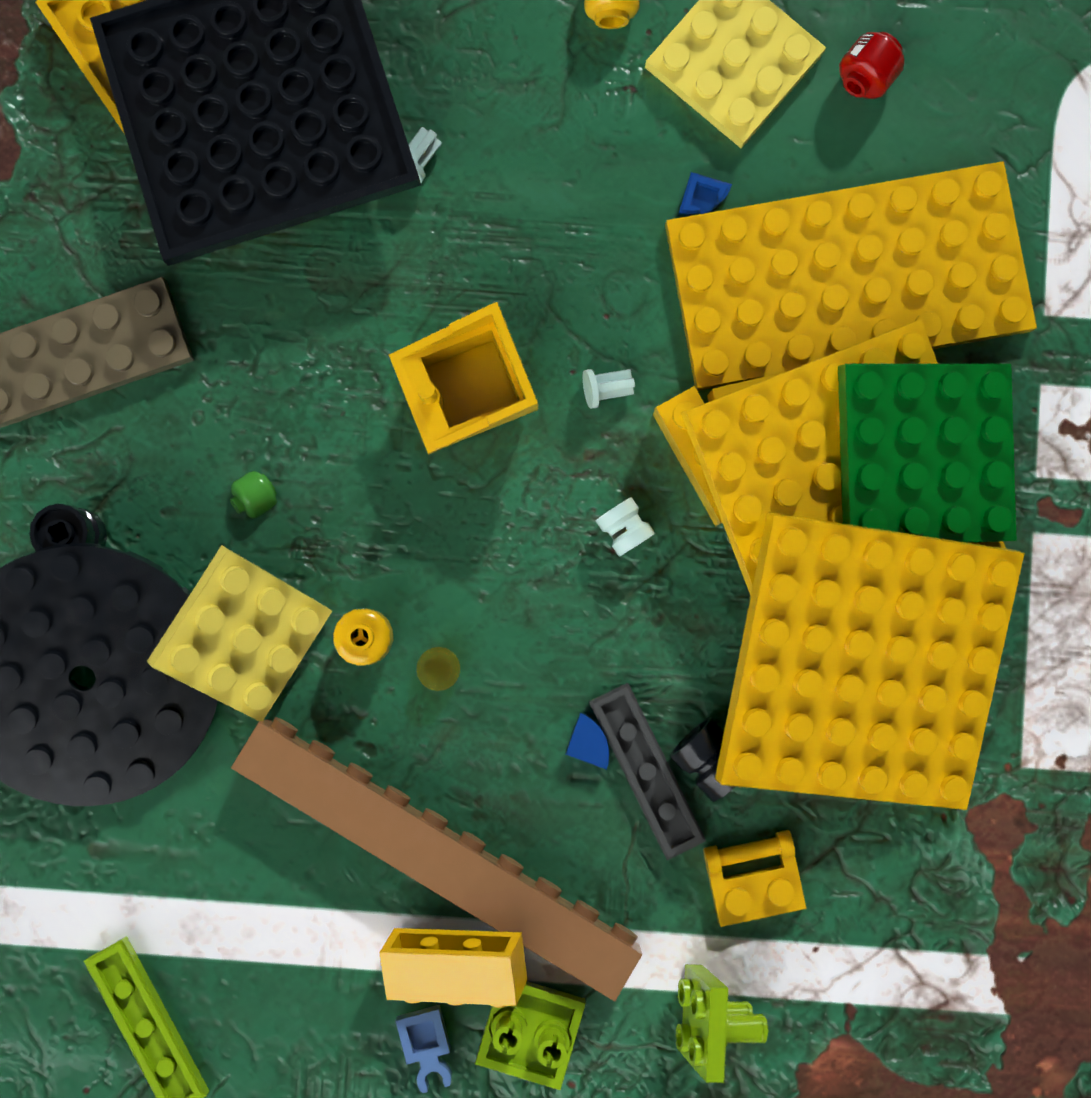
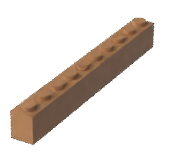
[231,717,643,1002]

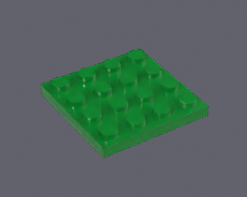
[838,364,1017,542]

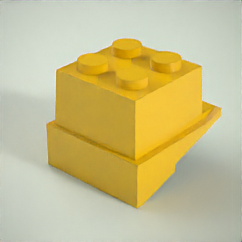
[389,302,538,454]

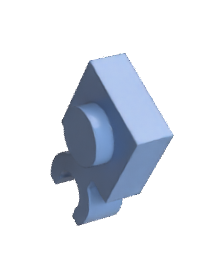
[396,1004,452,1093]

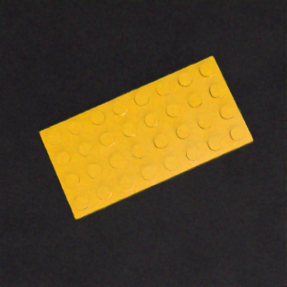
[665,161,1037,391]

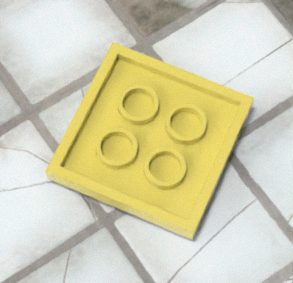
[645,0,826,148]
[147,545,332,722]

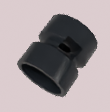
[29,504,107,550]
[670,717,735,802]

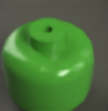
[230,471,277,518]

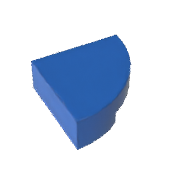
[678,172,732,217]
[565,712,609,770]

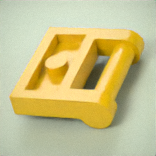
[703,830,807,927]

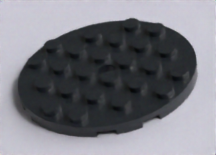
[0,543,218,806]

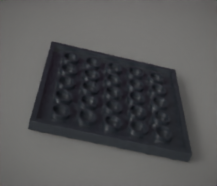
[90,0,421,266]

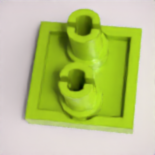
[676,964,768,1083]
[475,981,586,1090]

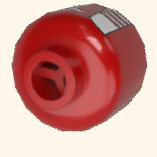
[839,32,904,99]

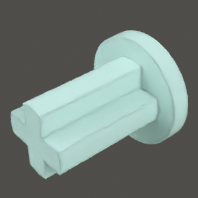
[408,127,442,182]
[582,369,635,409]

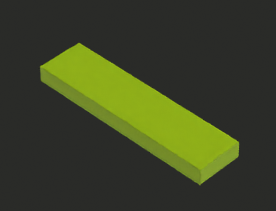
[83,936,210,1098]

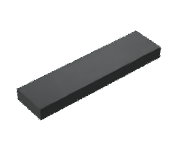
[589,682,706,861]

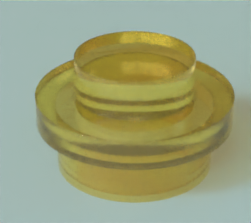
[417,647,461,691]

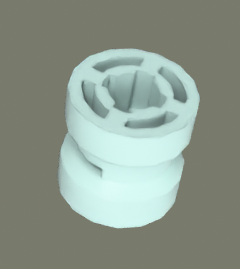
[595,497,656,557]

